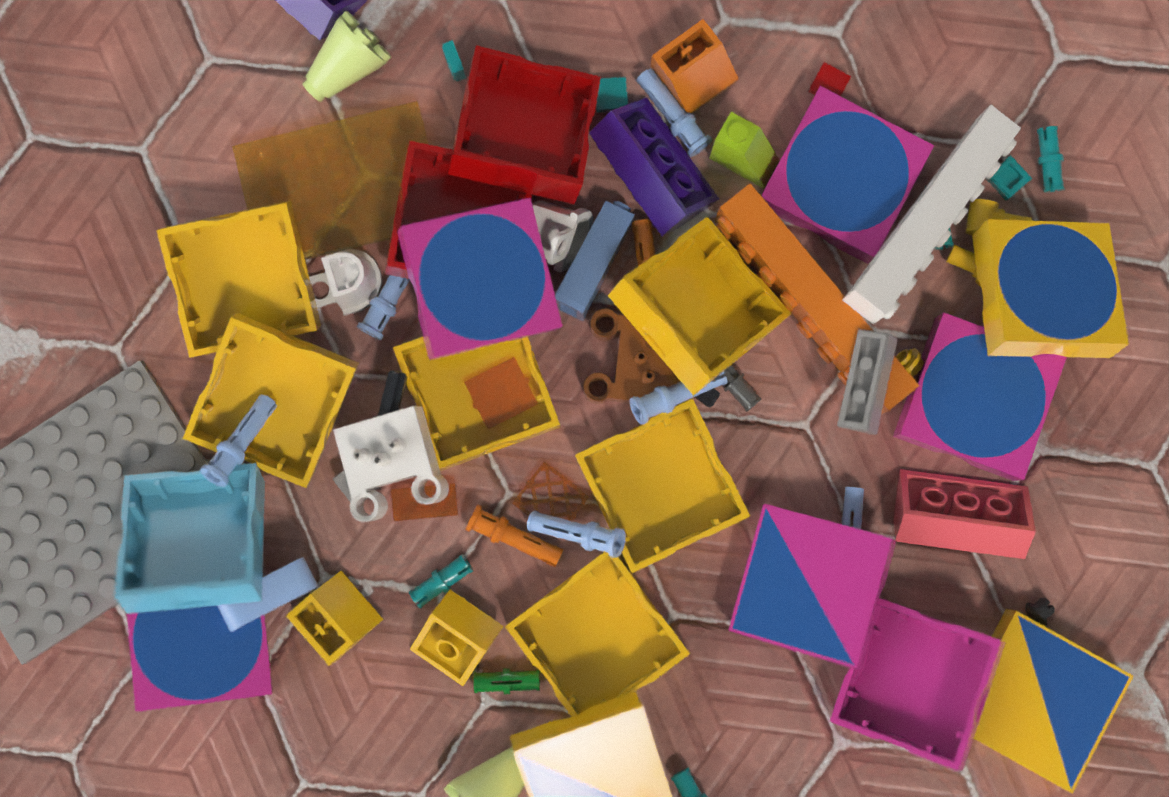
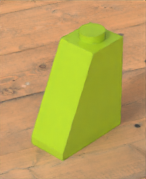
[709,111,780,189]

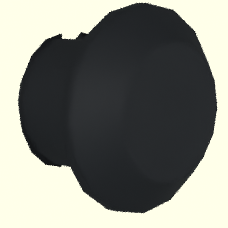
[1025,598,1055,626]

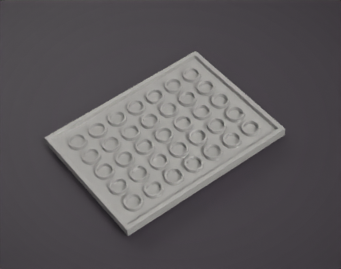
[0,360,208,665]

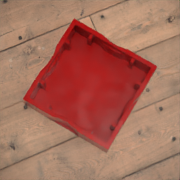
[448,45,601,204]
[384,140,532,279]

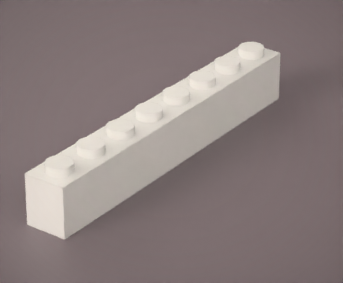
[843,105,1021,325]

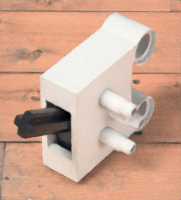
[334,370,449,522]

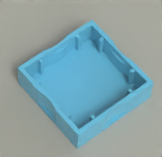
[115,463,265,614]

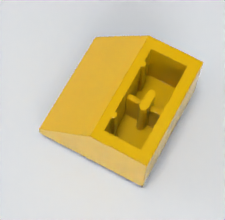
[286,571,384,666]

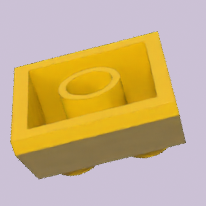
[410,589,504,686]

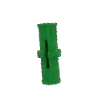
[473,668,540,695]

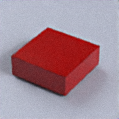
[808,62,852,96]

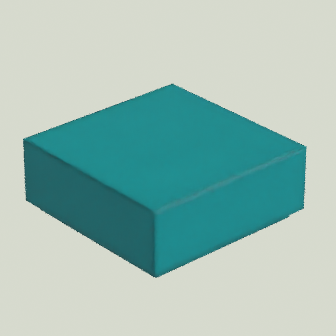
[442,40,466,82]
[596,77,628,113]
[985,155,1032,201]

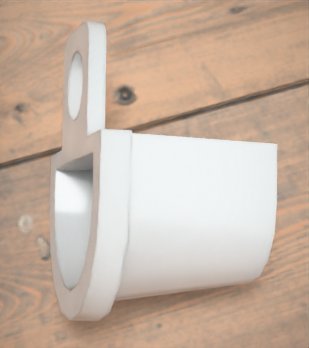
[532,200,593,273]
[310,249,382,316]

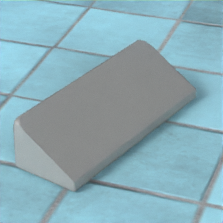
[837,329,897,435]

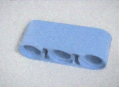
[217,557,318,631]

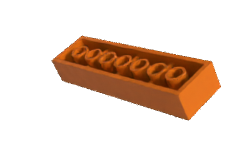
[714,183,919,414]

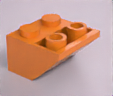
[650,19,739,114]

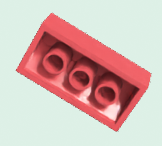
[893,469,1036,559]

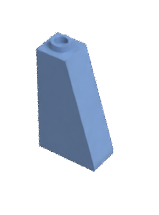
[555,201,634,322]

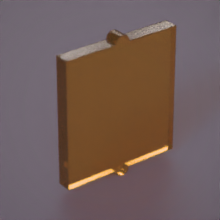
[464,357,538,429]

